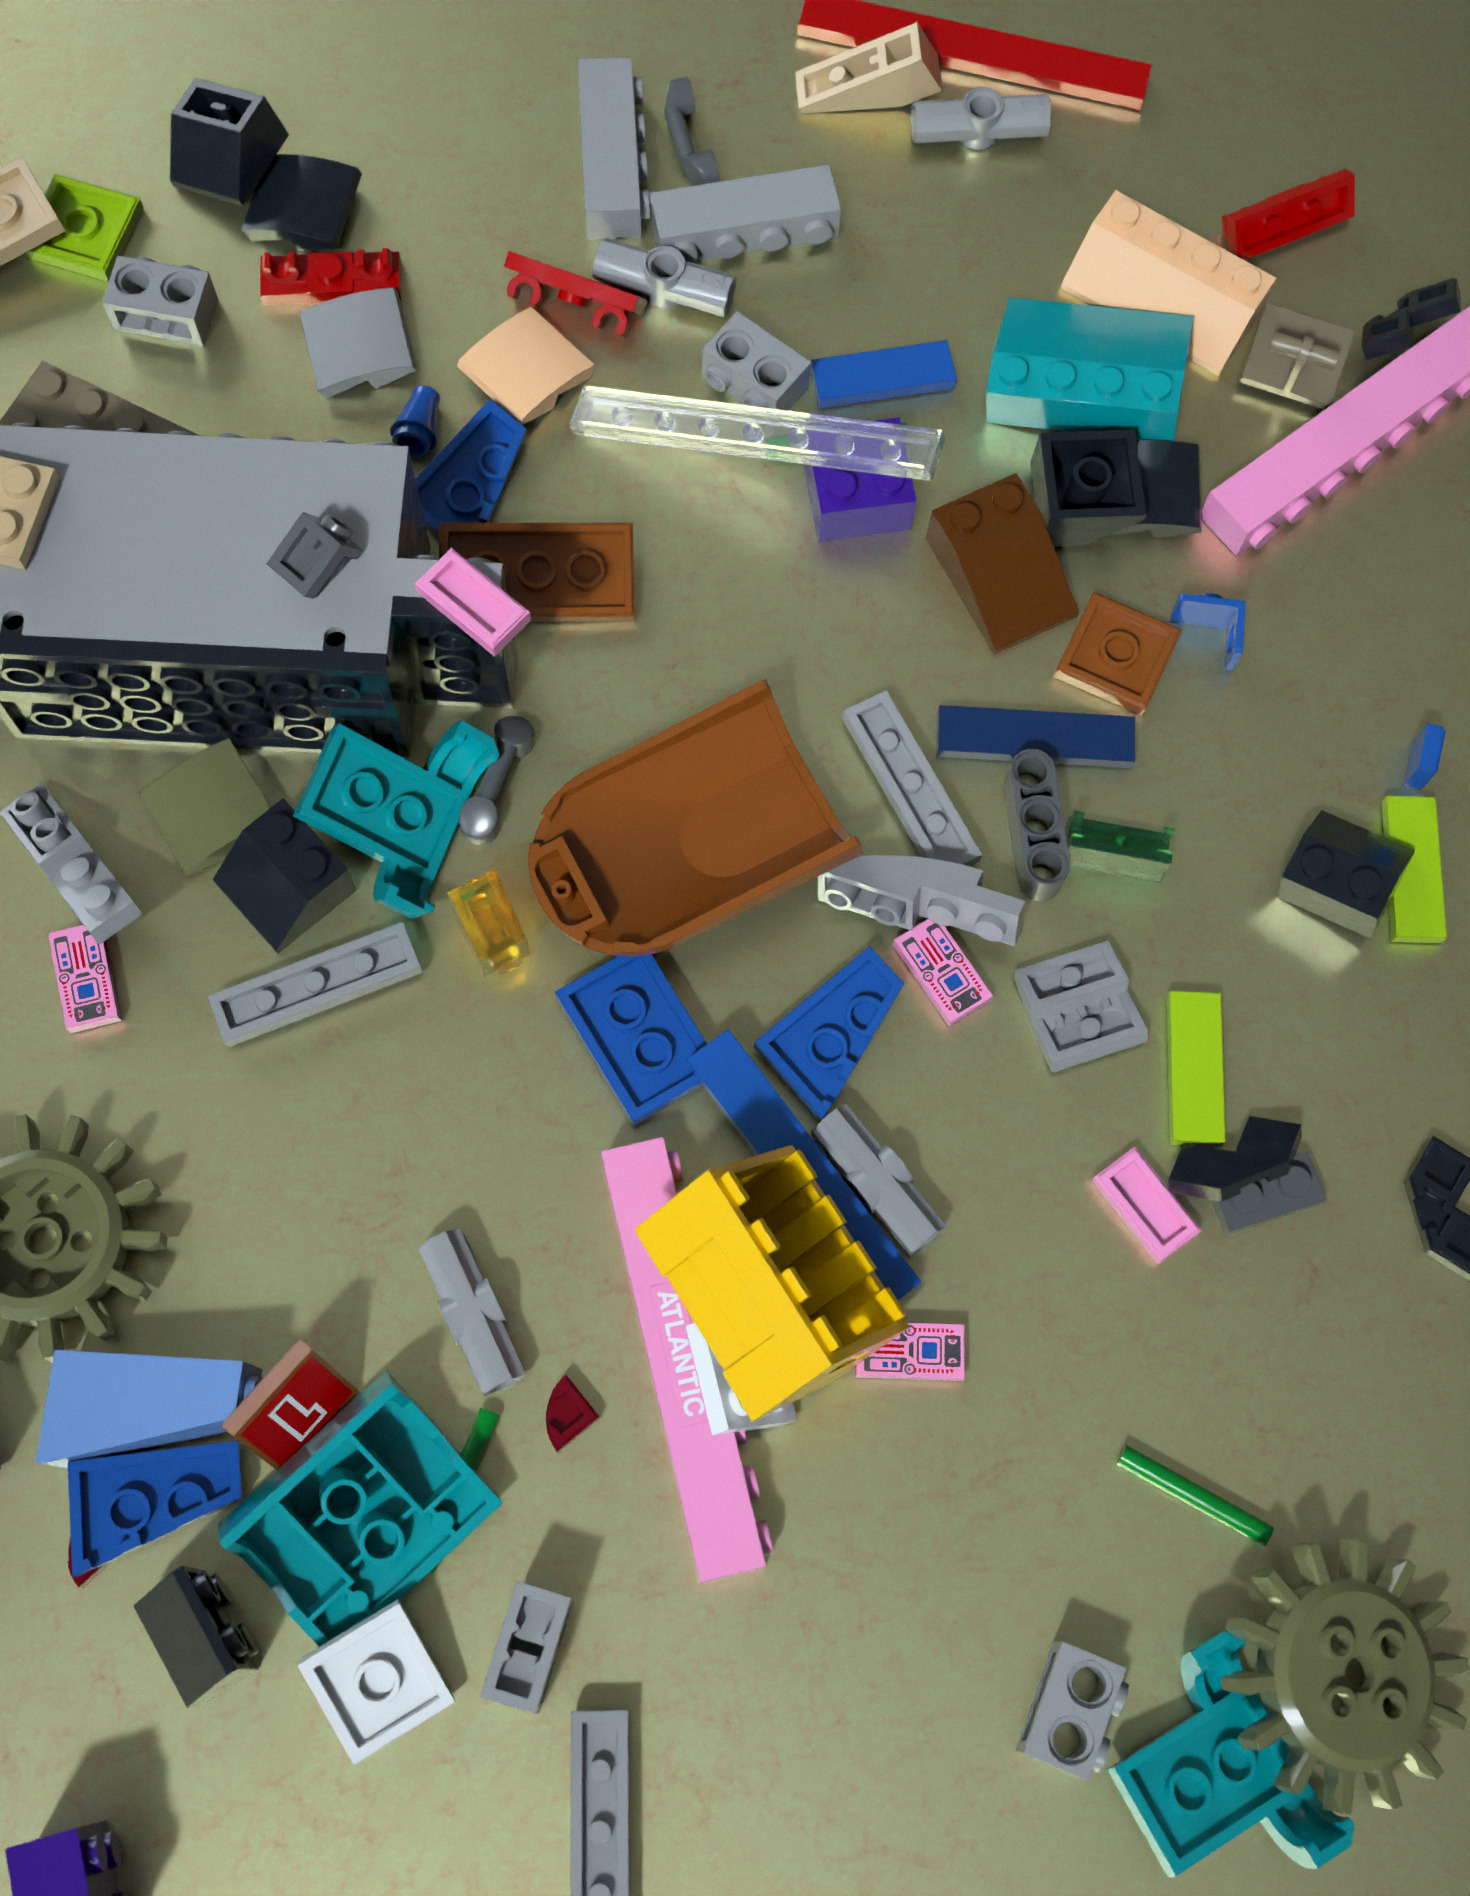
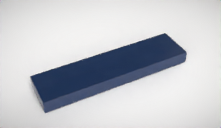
[936,705,1135,768]

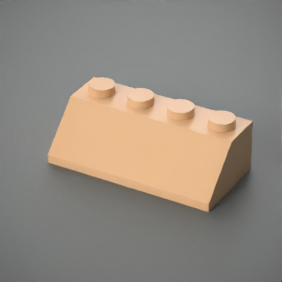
[1061,190,1277,376]

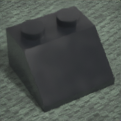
[1030,429,1147,546]
[212,798,357,954]
[1278,810,1415,939]

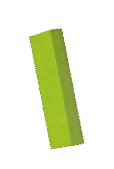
[1381,796,1447,944]
[1166,991,1225,1147]

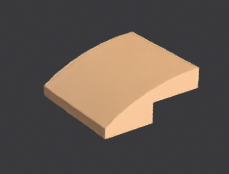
[457,307,595,425]

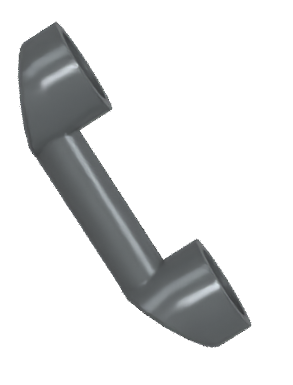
[664,76,720,186]
[458,716,535,845]

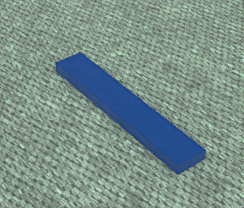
[685,1029,922,1300]

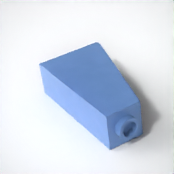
[35,1350,263,1468]

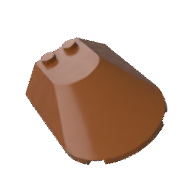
[528,679,863,956]

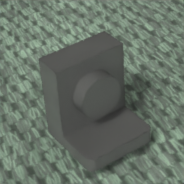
[266,512,362,599]

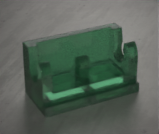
[1066,810,1175,883]

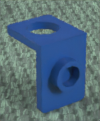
[1170,593,1246,671]

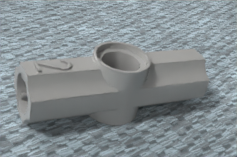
[911,87,1051,150]
[592,237,737,317]
[810,1104,947,1257]
[418,1227,527,1396]

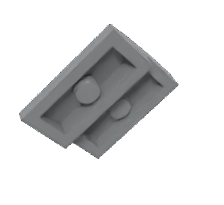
[300,288,417,399]
[1014,940,1149,1073]

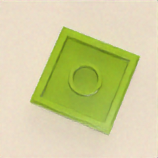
[22,174,144,282]

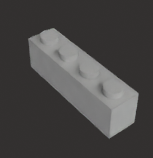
[578,57,650,240]
[650,164,841,263]

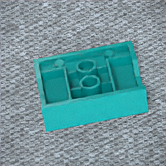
[986,297,1194,441]
[218,1370,503,1647]

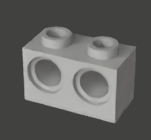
[102,256,218,346]
[702,311,811,426]
[480,1581,574,1714]
[1016,1641,1129,1781]

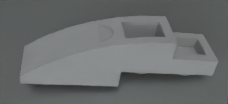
[0,783,142,945]
[818,855,1025,947]

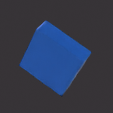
[1403,723,1446,790]

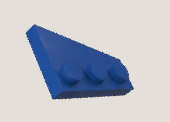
[415,399,526,539]
[753,946,904,1122]
[67,1441,244,1578]

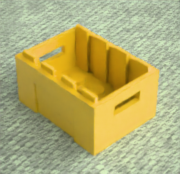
[634,1145,910,1422]

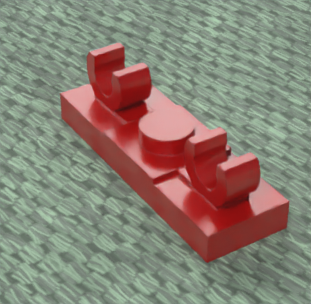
[1221,168,1355,260]
[260,248,402,305]
[504,251,648,337]

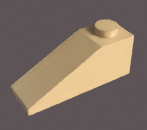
[795,22,942,114]

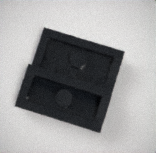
[242,154,362,251]
[1111,440,1202,539]

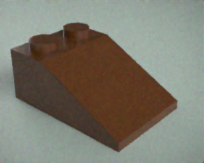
[926,473,1079,655]

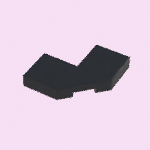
[1362,278,1461,360]
[1168,1116,1302,1202]
[1403,1136,1470,1281]

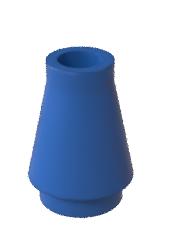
[390,385,440,458]

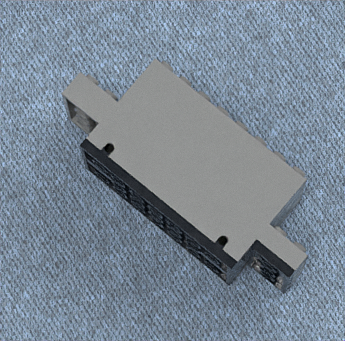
[0,423,517,758]

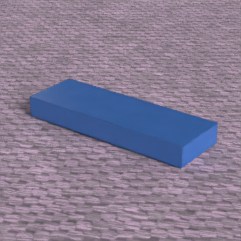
[811,340,957,409]

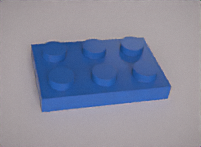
[555,954,707,1126]

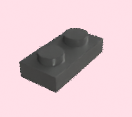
[1211,1151,1327,1236]

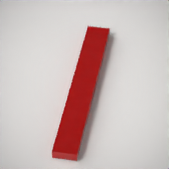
[797,0,1152,110]

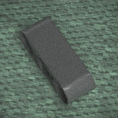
[1004,749,1070,901]

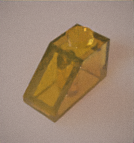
[448,869,530,977]

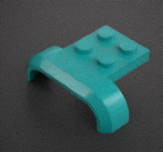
[293,720,500,919]
[1107,1631,1355,1877]

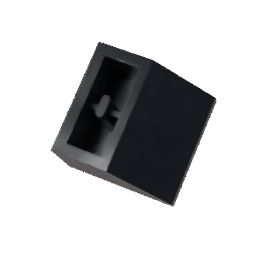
[170,78,289,206]
[133,1566,259,1708]

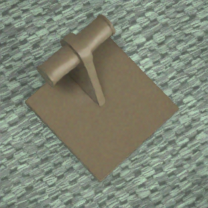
[1240,303,1355,410]

